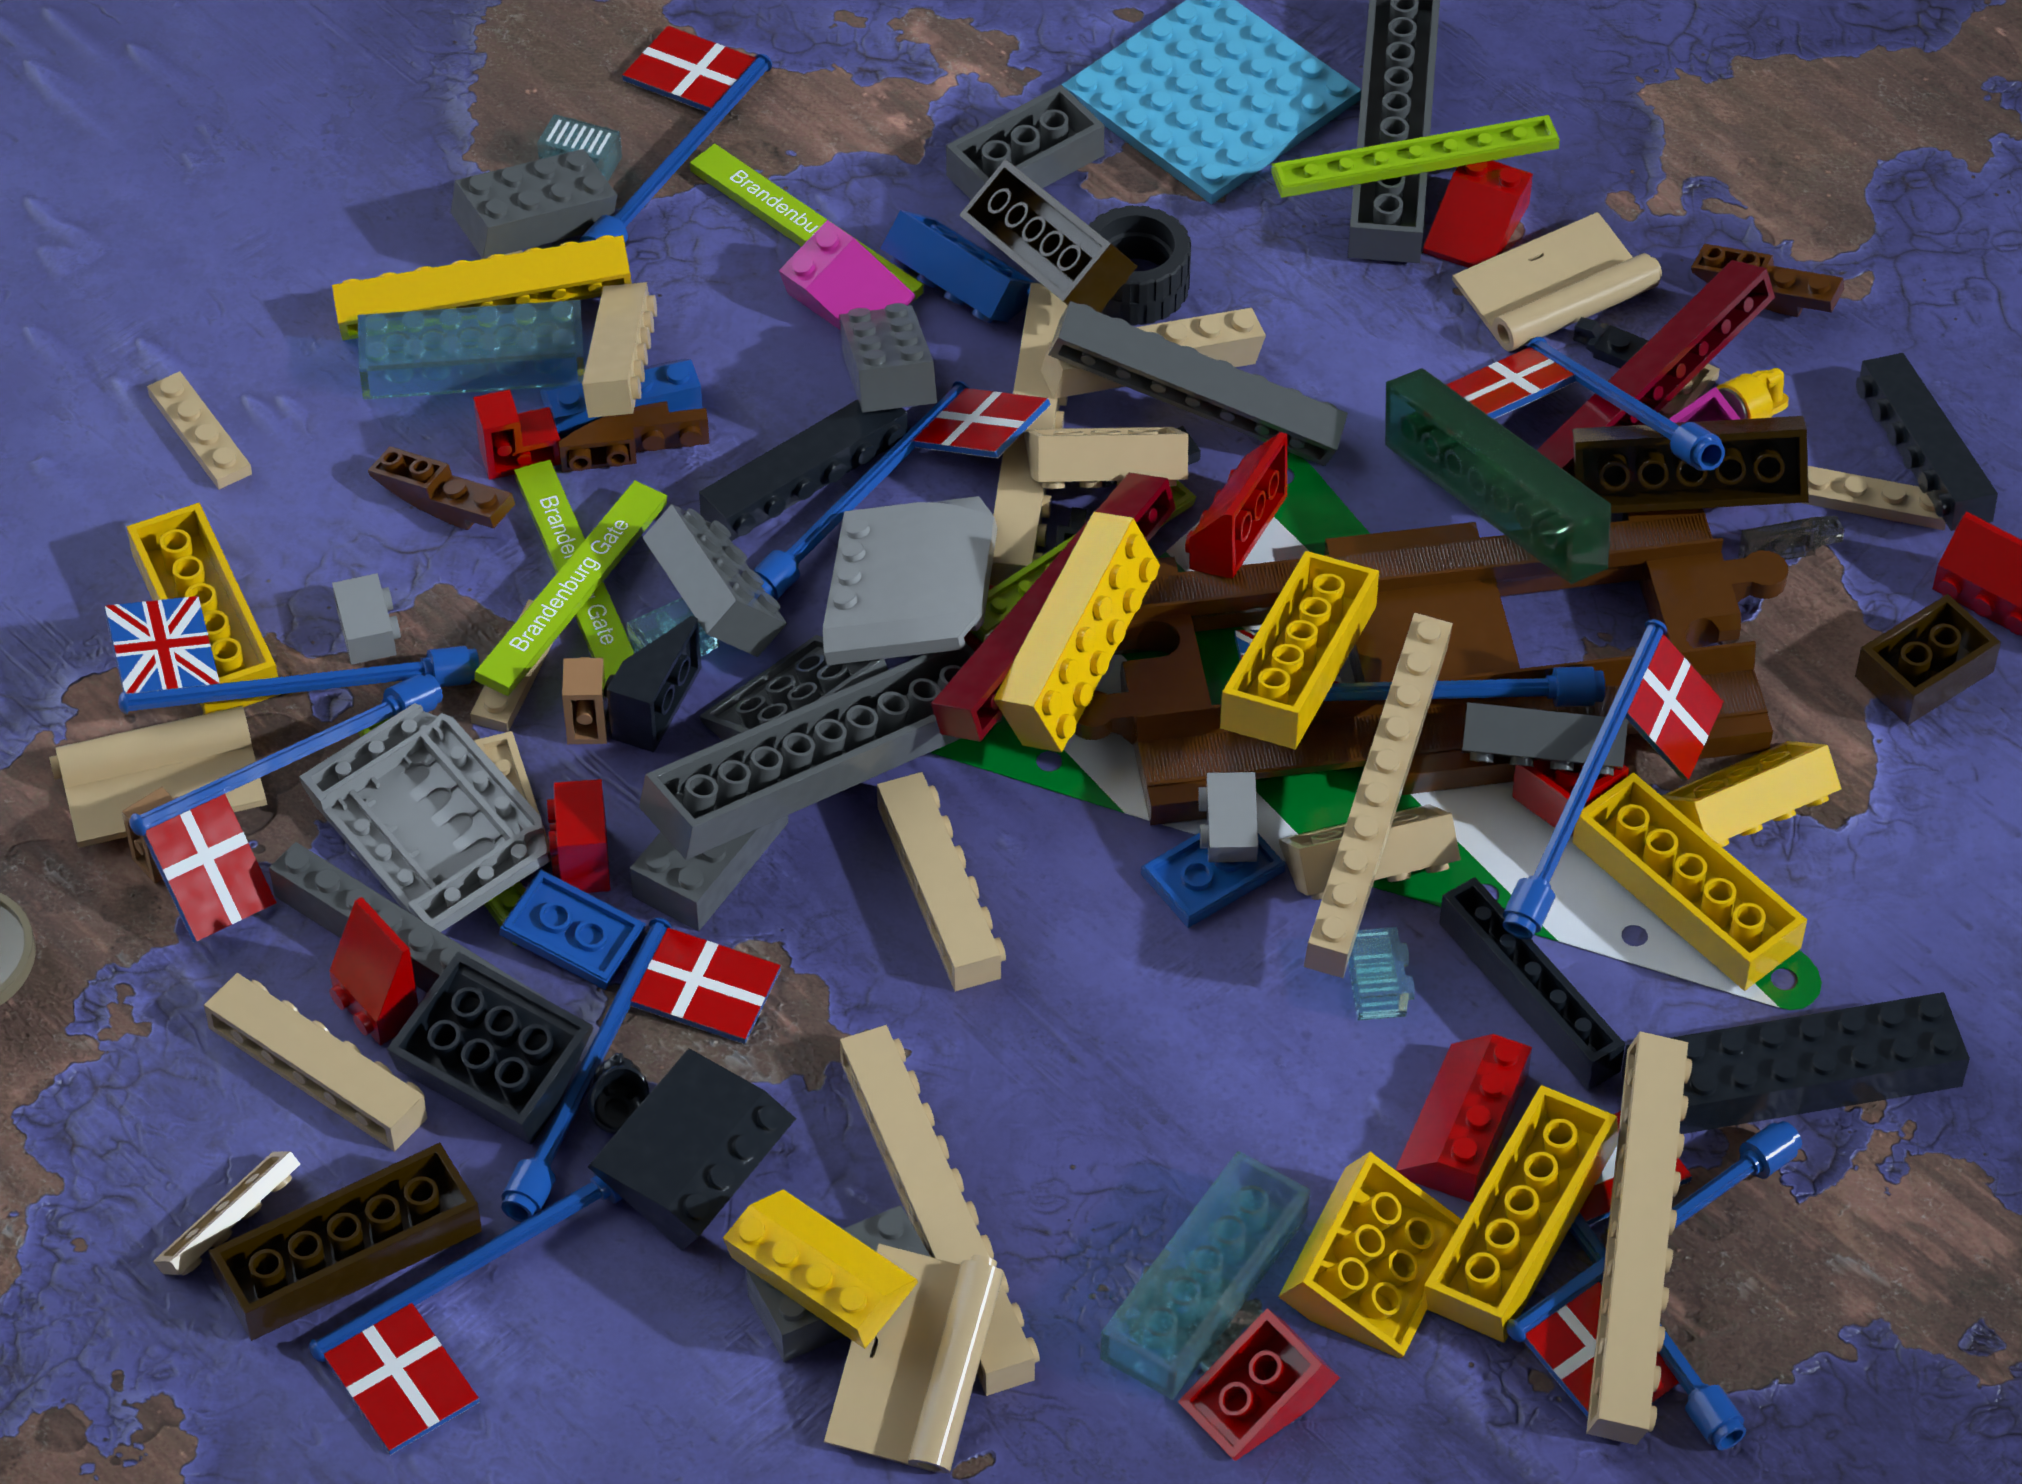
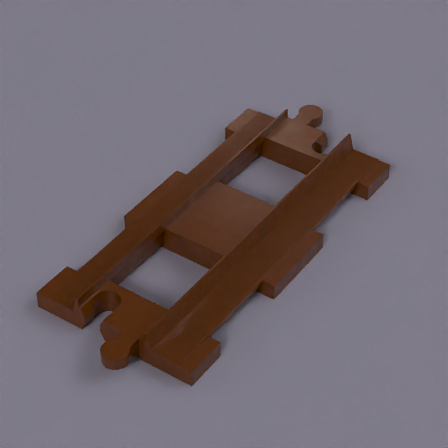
[1074,508,1788,826]

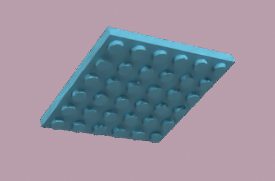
[1062,0,1362,205]

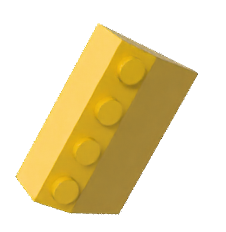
[1278,1152,1462,1359]

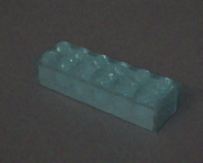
[358,300,585,399]
[1100,1151,1310,1400]

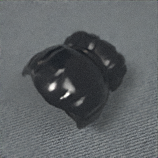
[588,1053,650,1135]

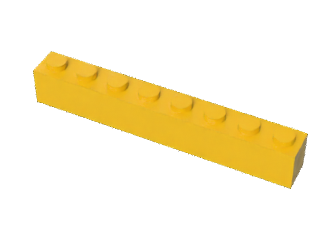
[332,235,632,341]

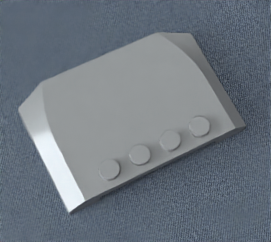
[823,496,997,665]
[299,703,549,932]

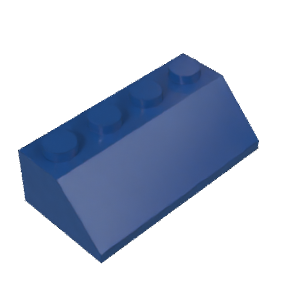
[880,210,1039,323]
[540,358,702,441]

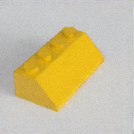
[1661,741,1841,847]
[723,1189,918,1349]

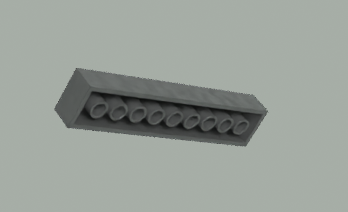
[1347,0,1440,263]
[639,642,1003,860]

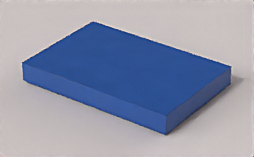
[1141,832,1285,928]
[499,869,646,990]

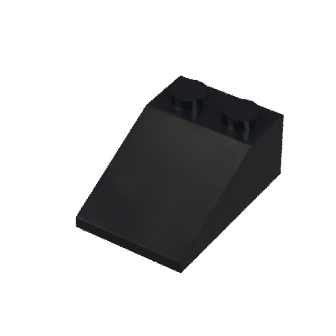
[604,616,702,752]

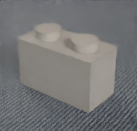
[332,573,401,665]
[1198,772,1258,862]

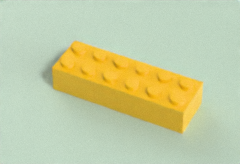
[126,502,281,714]
[994,512,1160,753]
[1220,551,1379,750]
[1572,772,1807,991]
[1424,1085,1618,1343]

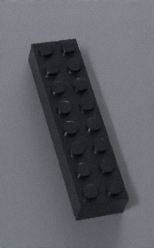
[1621,992,1970,1134]

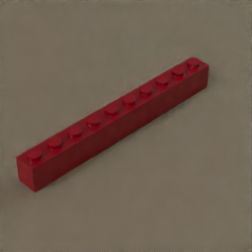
[1503,260,1775,521]
[931,472,1176,742]

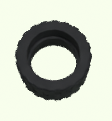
[1089,205,1191,325]

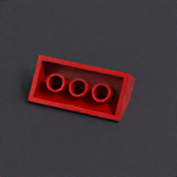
[1185,432,1287,579]
[1932,512,2022,636]
[1395,1034,1532,1203]

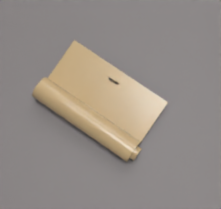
[1452,212,1662,351]
[49,706,267,848]
[824,1244,1003,1473]

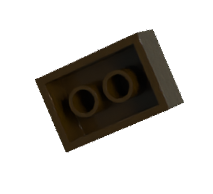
[1855,594,2001,726]

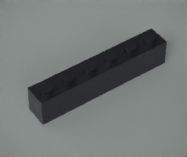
[1856,353,1998,531]
[699,399,908,541]
[1439,877,1625,1090]

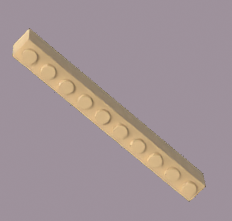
[989,283,1068,586]
[1304,613,1453,978]
[840,1025,1040,1396]
[1586,1031,1692,1445]

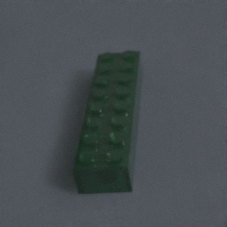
[1385,368,1611,584]

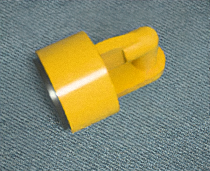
[1717,368,1789,419]

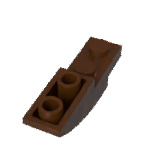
[1691,244,1845,317]
[559,401,710,472]
[368,446,515,530]

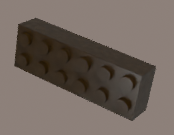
[960,159,1138,313]
[1573,416,1809,515]
[209,1142,482,1341]

